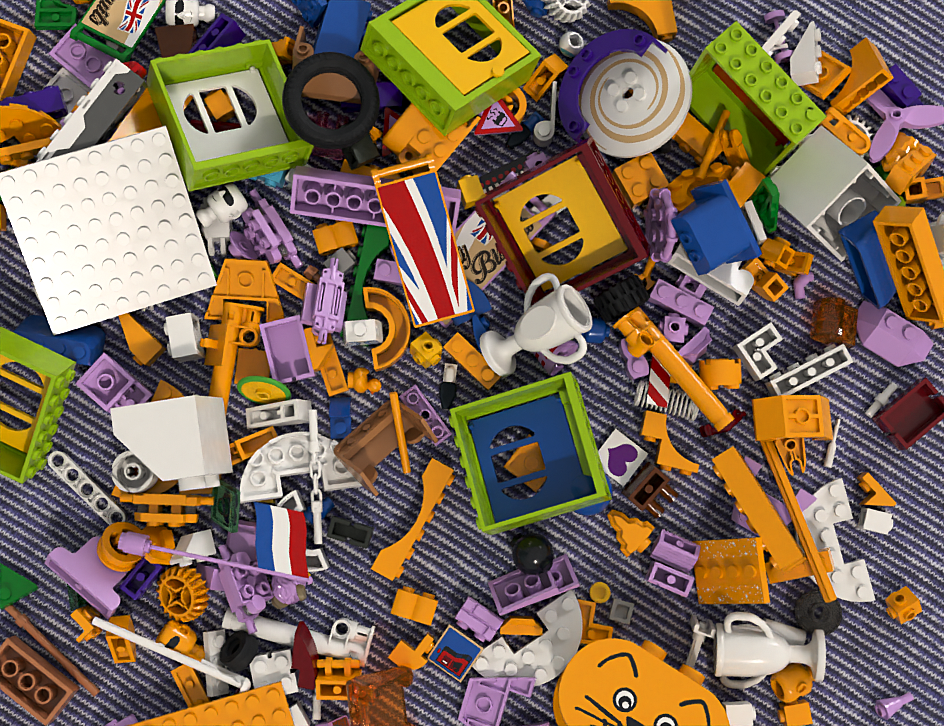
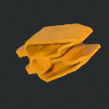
[773,438,806,476]

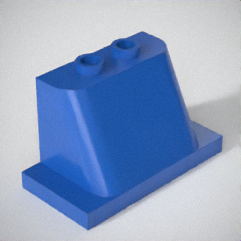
[670,179,762,276]

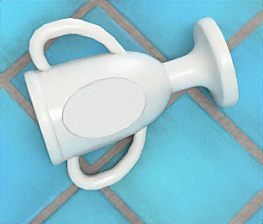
[480,273,592,377]
[713,612,826,689]

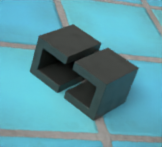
[326,516,375,549]

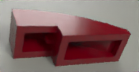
[291,621,320,690]

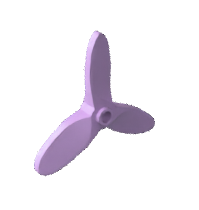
[866,89,944,163]

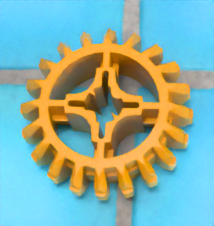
[155,565,210,623]

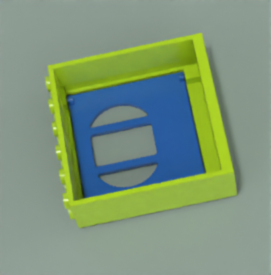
[449,371,612,535]

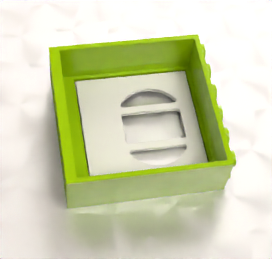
[146,39,314,192]

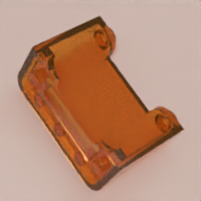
[346,666,416,726]

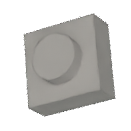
[608,598,634,624]

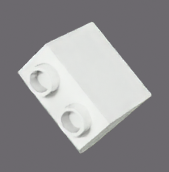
[770,125,902,262]
[110,395,233,491]

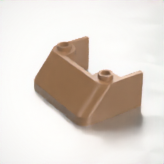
[292,26,380,104]
[333,400,439,496]

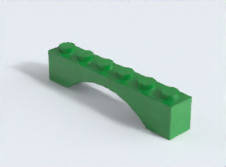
[340,224,391,348]

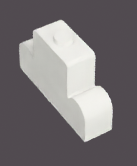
[668,243,754,306]

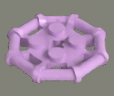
[643,188,678,263]

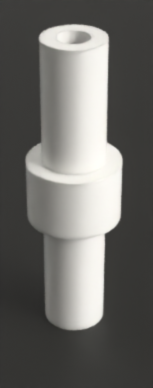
[865,382,898,418]

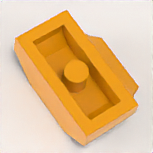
[500,615,543,636]

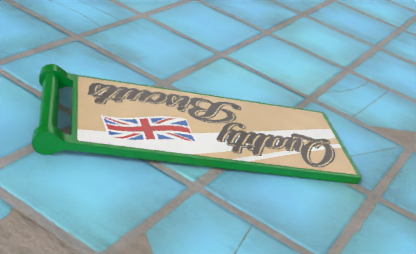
[70,0,166,63]

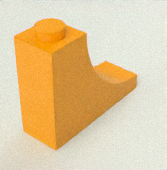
[607,0,678,43]
[830,37,894,116]

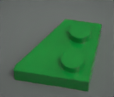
[749,177,780,234]

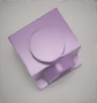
[675,274,707,299]

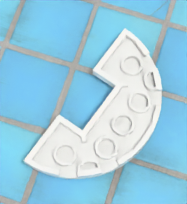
[239,432,362,503]
[794,478,875,602]
[472,589,583,687]

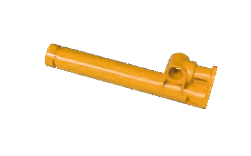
[208,302,265,416]
[612,306,735,432]

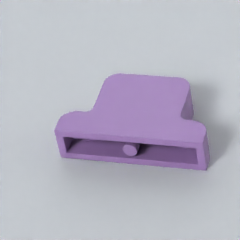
[45,537,129,619]

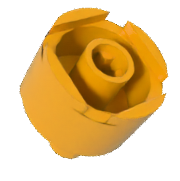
[699,358,742,390]

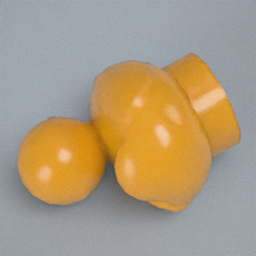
[348,367,382,395]

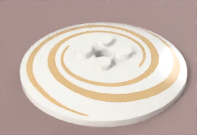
[578,40,692,158]

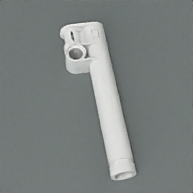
[222,607,376,667]

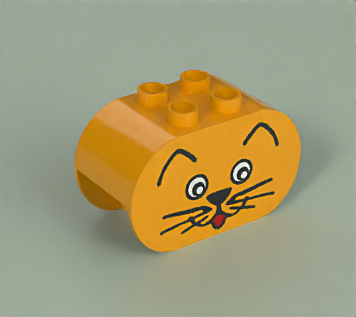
[553,638,730,726]

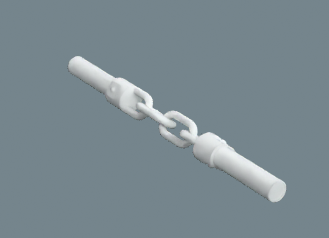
[309,410,323,544]

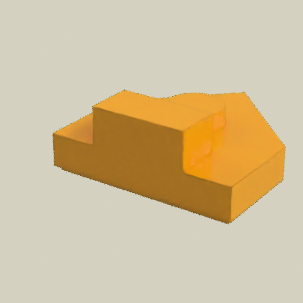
[139,526,175,565]

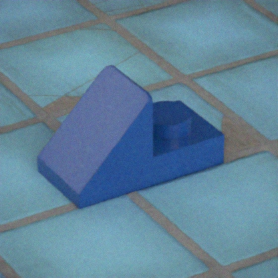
[329,397,352,439]

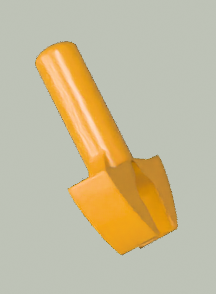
[634,256,656,291]

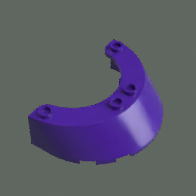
[558,29,668,143]

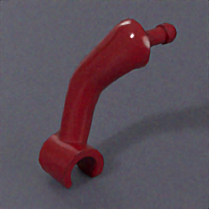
[699,409,746,437]

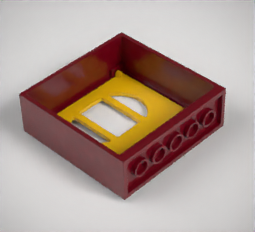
[475,136,651,306]

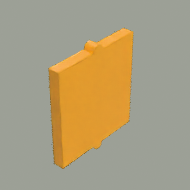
[234,348,270,384]

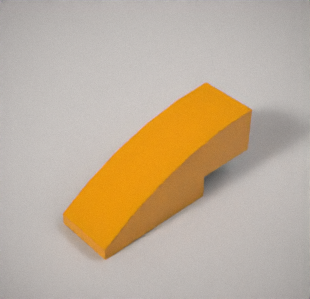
[229,426,278,467]

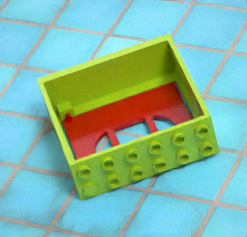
[689,21,827,176]

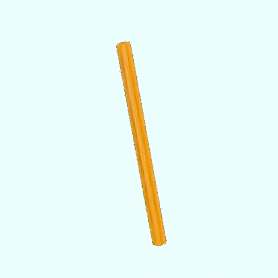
[760,441,837,603]

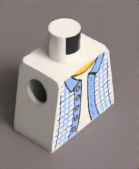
[343,319,383,346]

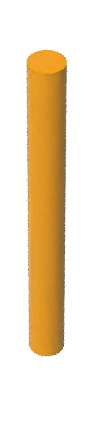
[695,110,730,182]
[389,392,411,473]

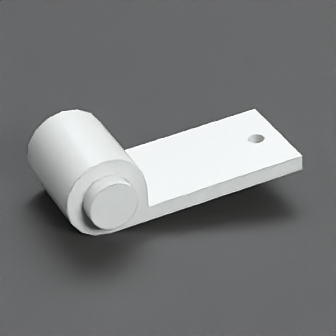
[533,81,560,147]

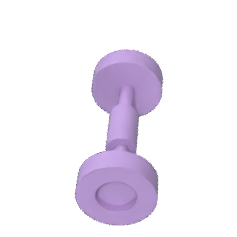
[764,10,794,64]

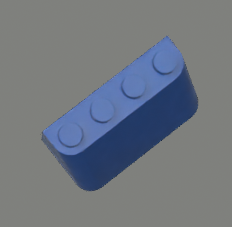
[313,0,373,58]
[838,210,897,309]
[12,315,106,367]

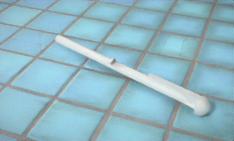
[92,616,251,693]

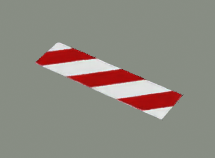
[646,344,674,408]

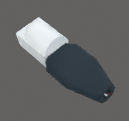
[439,363,457,410]

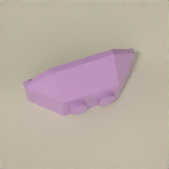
[852,301,934,367]

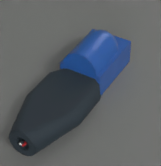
[506,111,544,149]

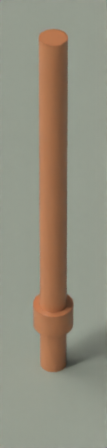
[5,605,100,697]

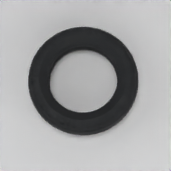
[282,52,380,149]

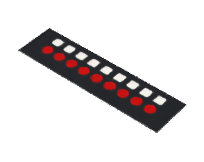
[479,152,538,194]

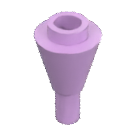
[875,692,914,720]

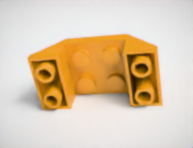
[752,395,833,441]

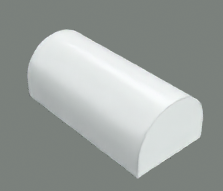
[763,618,806,645]

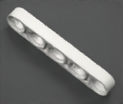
[48,451,128,525]

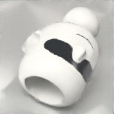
[165,0,215,28]
[195,183,248,228]

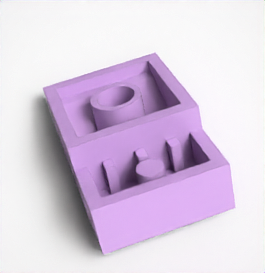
[75,353,154,414]

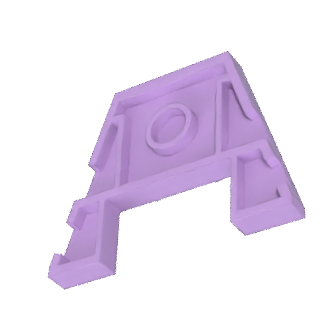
[731,456,817,537]
[458,677,537,726]

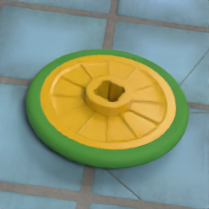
[237,376,291,405]

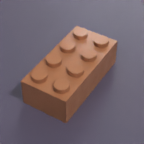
[0,635,80,726]

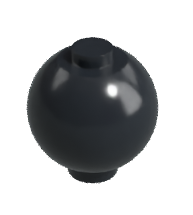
[510,533,554,575]

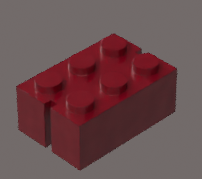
[872,378,944,450]

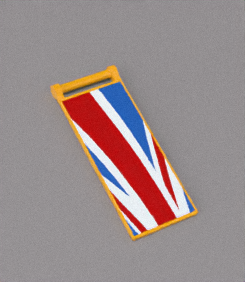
[371,153,475,328]

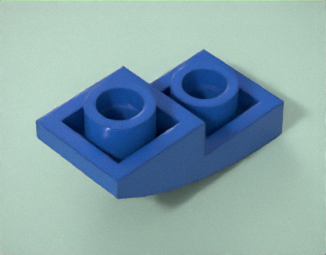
[472,314,491,356]

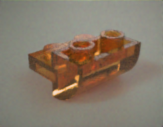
[810,297,858,348]

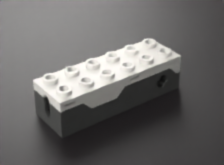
[36,59,148,162]

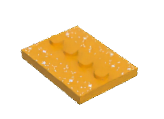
[692,537,770,604]

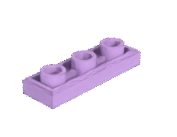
[399,384,452,446]

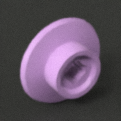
[228,231,258,260]

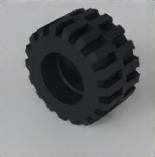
[593,275,650,323]

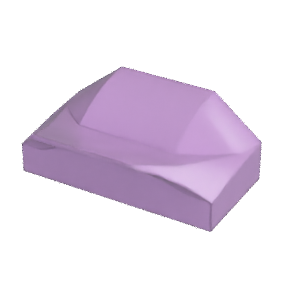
[678,327,712,365]

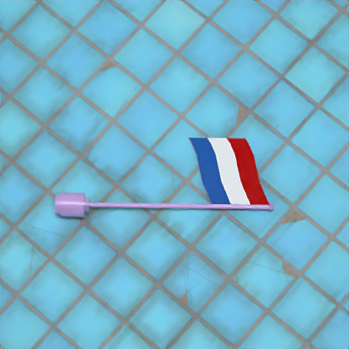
[118,502,313,585]

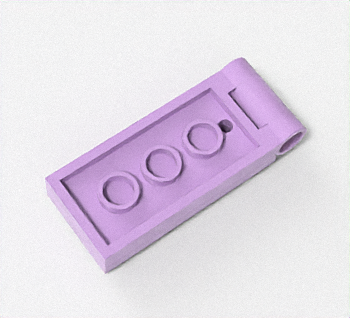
[48,23,146,118]

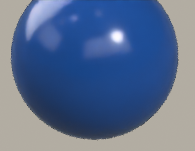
[571,468,613,516]

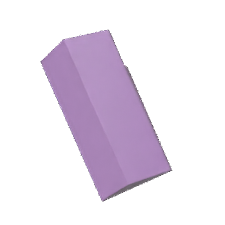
[488,554,580,616]

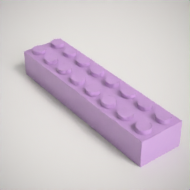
[290,166,461,236]

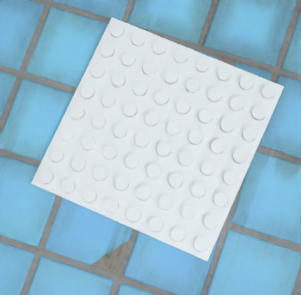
[0,125,217,335]

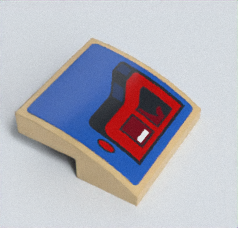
[427,624,484,683]

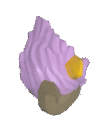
[270,572,311,609]

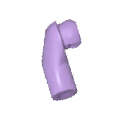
[793,271,814,299]

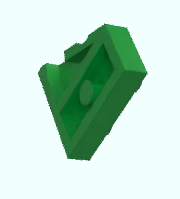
[34,0,78,30]
[0,563,39,610]

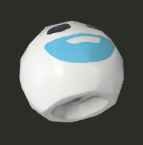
[559,31,584,58]

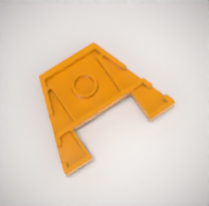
[204,258,285,322]

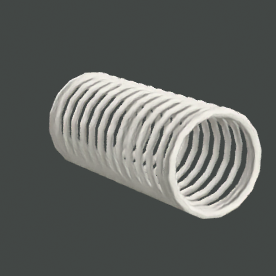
[634,380,699,421]

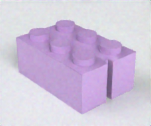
[259,315,317,384]

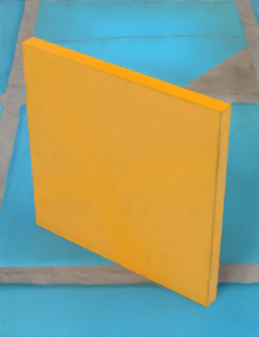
[200,324,230,366]

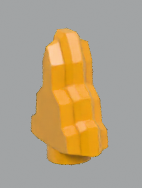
[881,132,919,173]
[607,510,655,557]

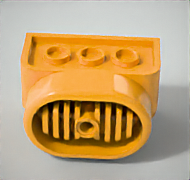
[382,103,481,176]

